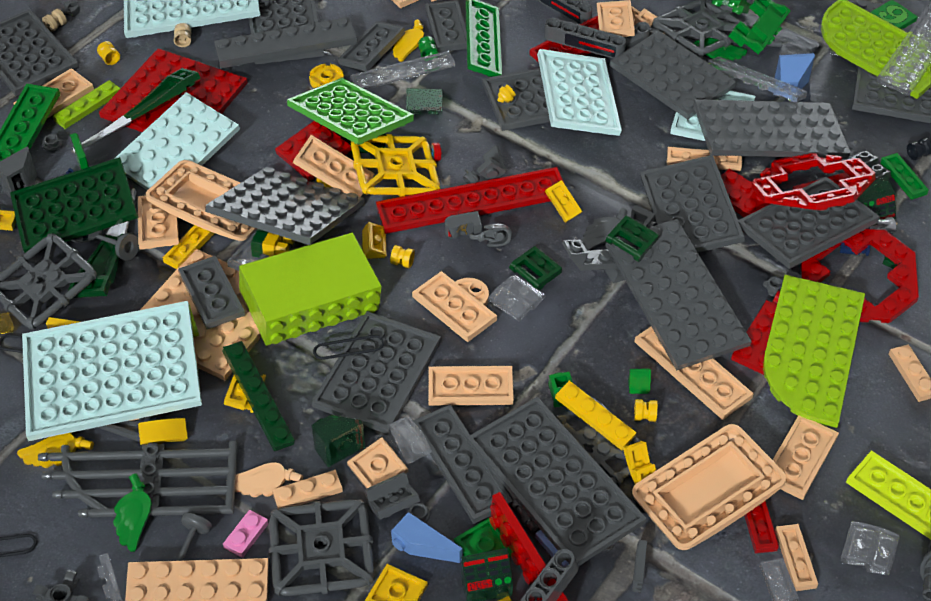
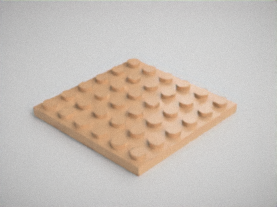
[141,249,261,381]

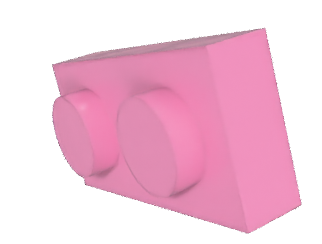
[223,510,269,558]

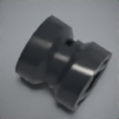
[907,138,931,160]

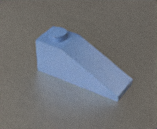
[391,512,462,563]

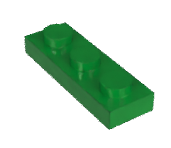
[880,153,929,200]

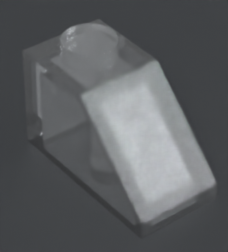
[388,416,432,464]

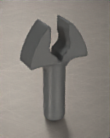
[48,1,80,17]

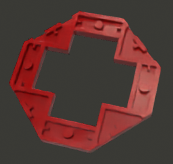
[752,153,875,210]
[801,229,919,323]

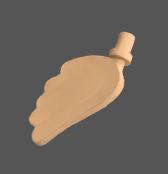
[226,462,303,498]

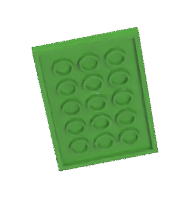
[287,78,414,145]

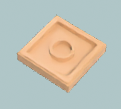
[347,437,409,489]

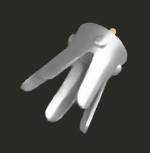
[870,217,898,233]

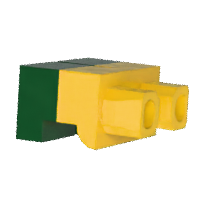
[251,229,295,258]

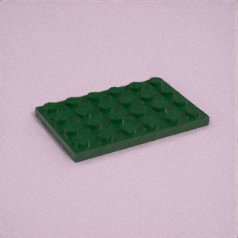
[10,157,138,253]

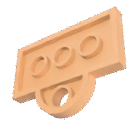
[412,271,497,342]

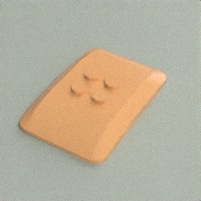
[146,160,257,241]
[632,424,786,550]

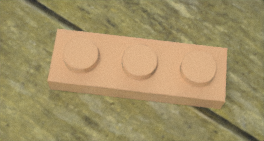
[889,344,931,402]
[272,470,343,509]
[775,524,818,591]

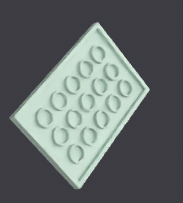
[537,49,622,136]
[114,92,240,190]

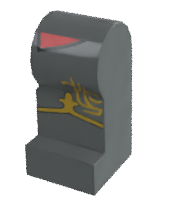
[445,211,482,238]

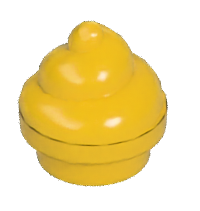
[497,85,516,103]

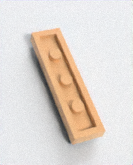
[667,147,742,171]

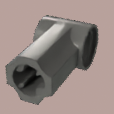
[624,22,650,50]

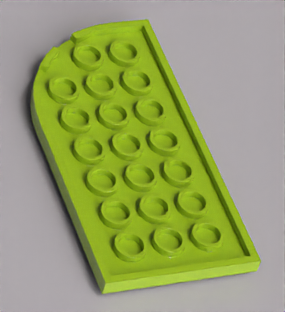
[821,0,931,99]
[763,275,865,428]

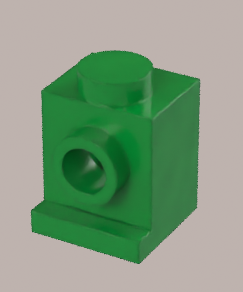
[548,372,573,407]

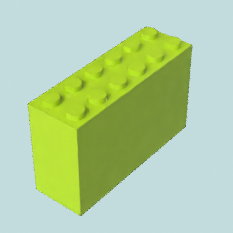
[239,232,382,346]

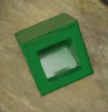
[628,369,651,394]

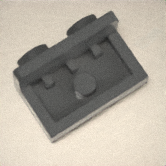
[365,472,420,520]

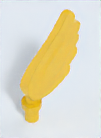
[393,20,424,62]
[17,433,94,468]

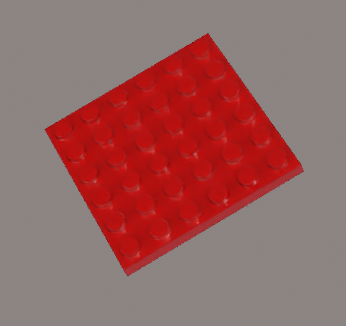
[99,48,248,132]

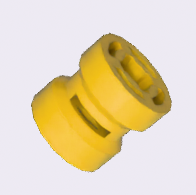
[97,41,120,65]
[390,245,415,268]
[634,399,658,422]

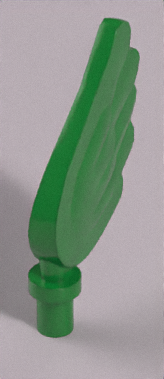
[688,38,747,61]
[113,473,152,552]

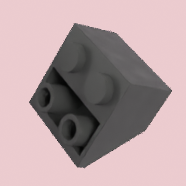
[0,147,37,198]

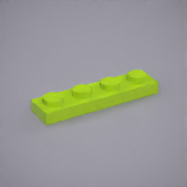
[53,80,120,129]

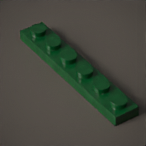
[222,341,295,452]

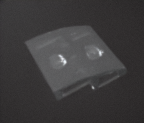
[488,275,545,322]
[841,521,900,575]

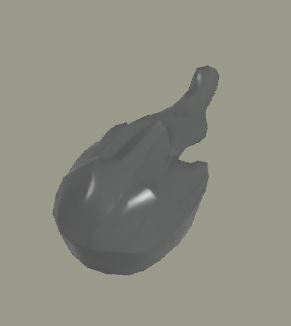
[469,223,512,247]

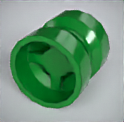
[418,36,438,61]

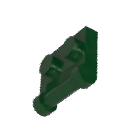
[605,215,659,262]
[509,246,562,292]

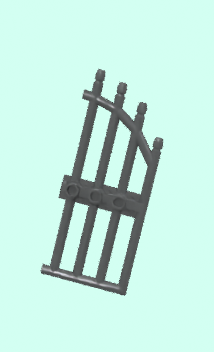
[38,441,238,518]

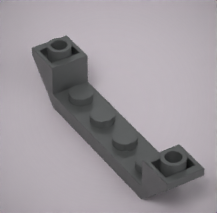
[562,239,618,271]

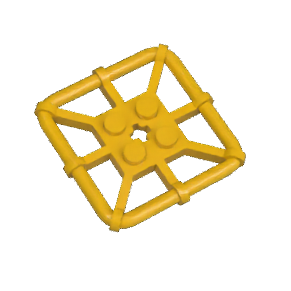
[351,134,440,197]

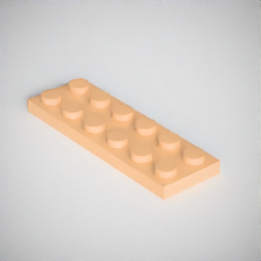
[635,327,754,420]
[125,558,269,601]

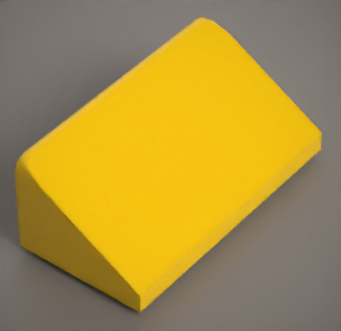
[362,222,387,259]

